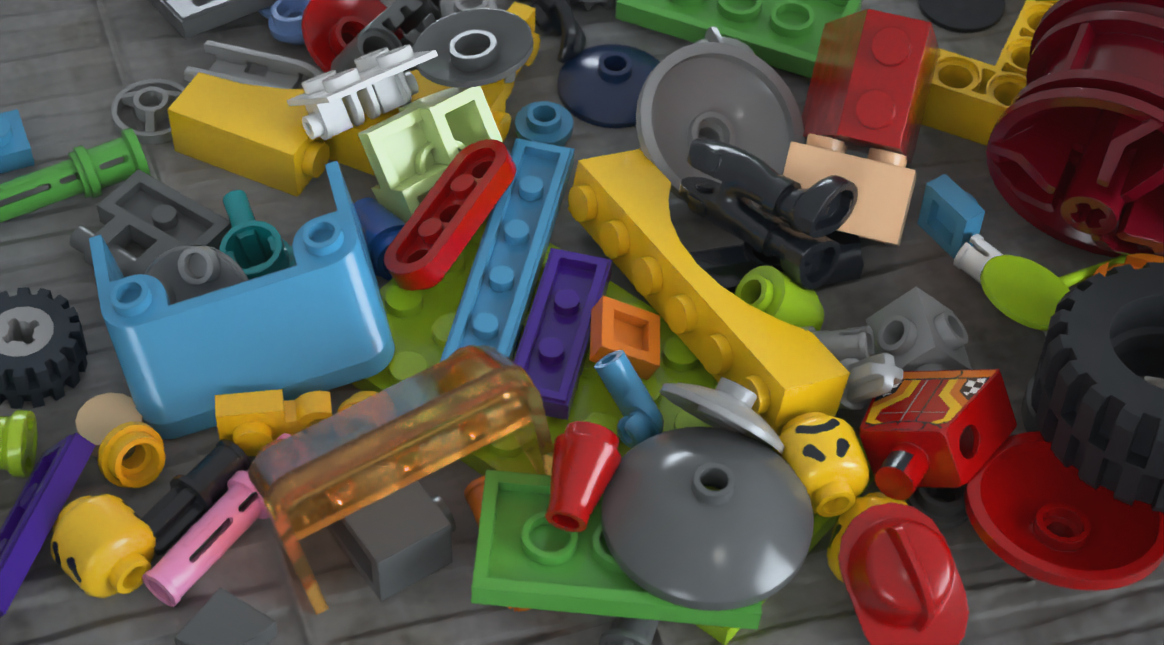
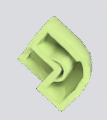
[358,86,503,223]

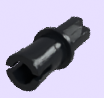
[141,439,252,555]

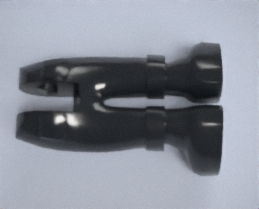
[678,138,858,290]

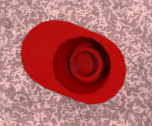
[838,502,969,645]

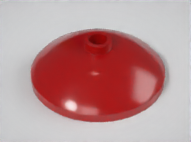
[964,431,1164,591]

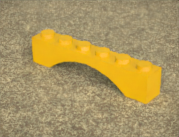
[568,149,850,436]

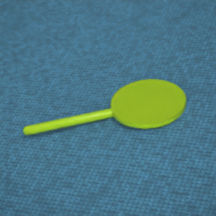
[980,255,1126,331]

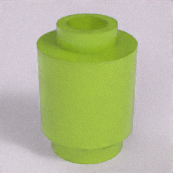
[734,266,824,331]

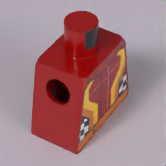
[860,369,1017,500]

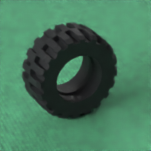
[1031,262,1164,512]

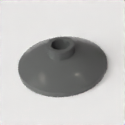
[413,8,533,88]

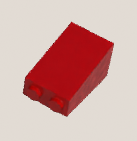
[802,9,940,164]

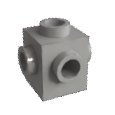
[865,286,972,371]

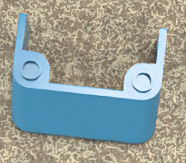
[89,161,395,439]

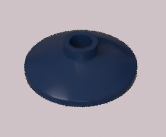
[557,44,660,128]

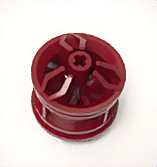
[986,0,1164,257]

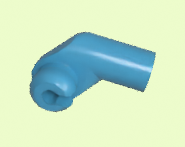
[594,350,664,448]

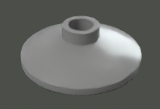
[660,377,785,455]

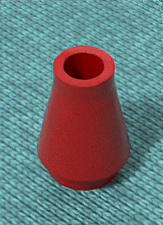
[545,421,622,532]

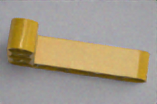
[921,0,1059,146]

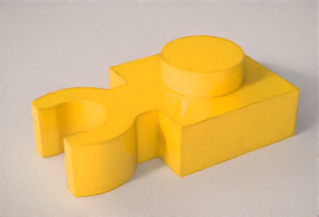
[215,389,334,456]

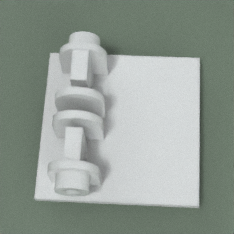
[287,44,438,140]

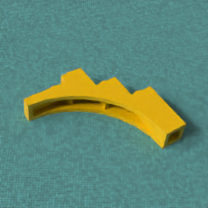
[168,1,540,197]

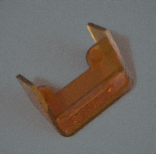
[248,345,553,615]

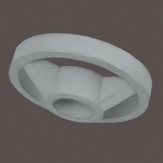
[111,79,185,144]

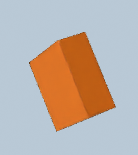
[589,295,660,380]

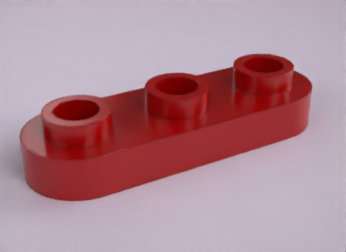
[384,139,516,291]

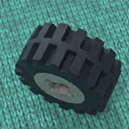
[0,287,88,409]

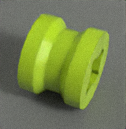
[0,410,38,478]

